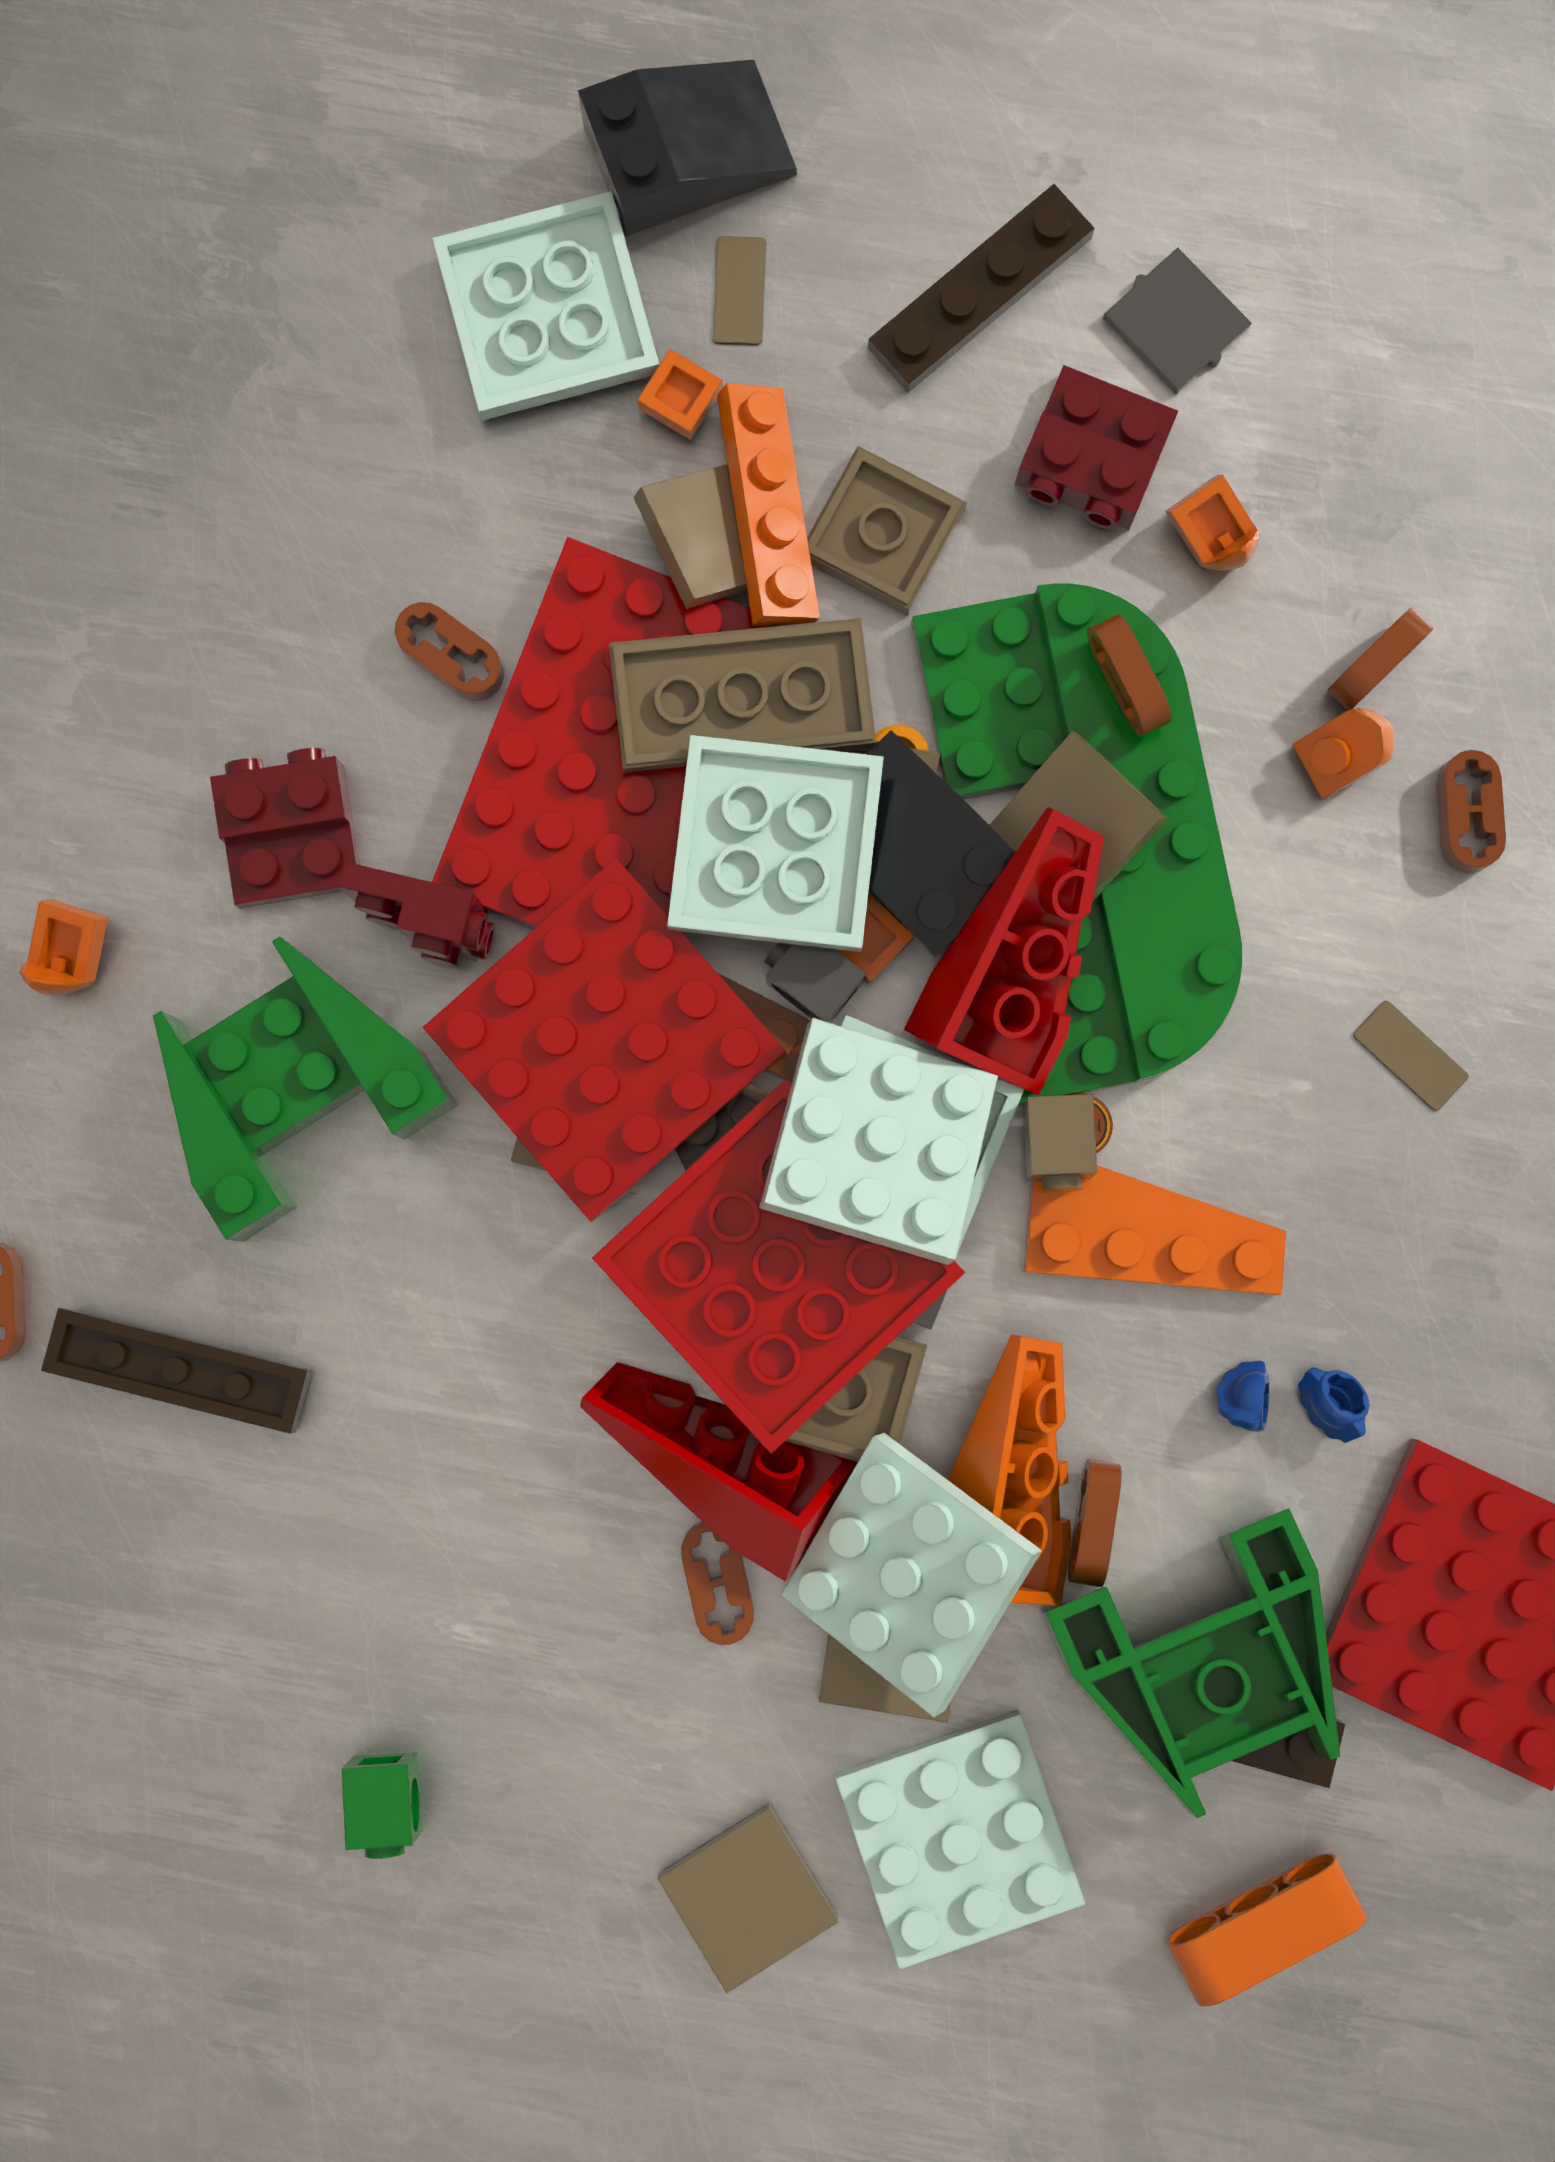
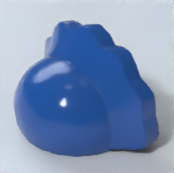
[1216,1361,1270,1432]
[1298,1367,1370,1443]

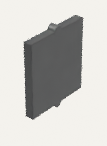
[1103,247,1252,394]

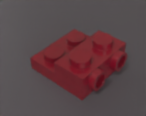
[1015,365,1178,530]
[210,748,360,909]
[339,862,495,967]

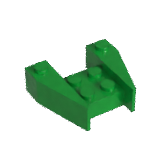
[153,936,458,1242]
[1042,1508,1340,1818]

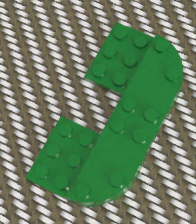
[911,583,1242,1106]

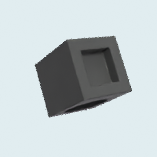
[764,943,866,1023]

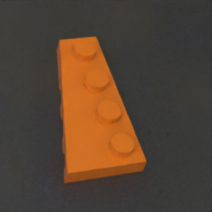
[1023,1166,1286,1295]

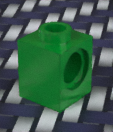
[342,1752,422,1859]

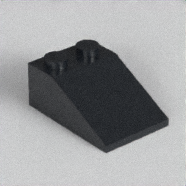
[578,60,797,236]
[866,730,1015,957]

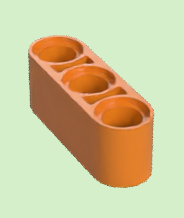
[1167,1853,1367,2006]

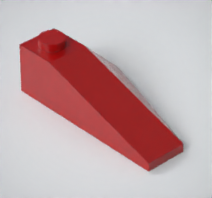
[904,807,1104,1096]
[580,1362,858,1581]

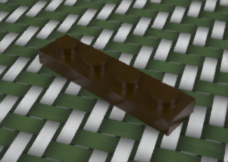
[868,184,1095,393]
[41,1308,312,1434]

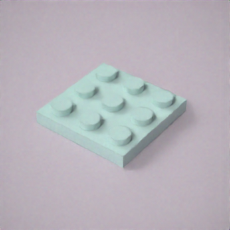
[432,191,659,421]
[667,735,884,952]
[759,1018,998,1265]
[781,1433,1042,1717]
[835,1710,1086,1970]

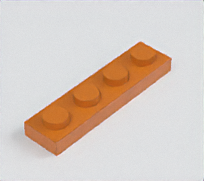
[717,383,820,627]

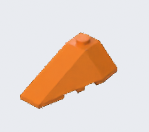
[948,1334,1071,1606]

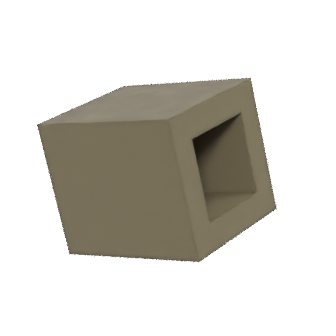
[1023,1094,1097,1192]

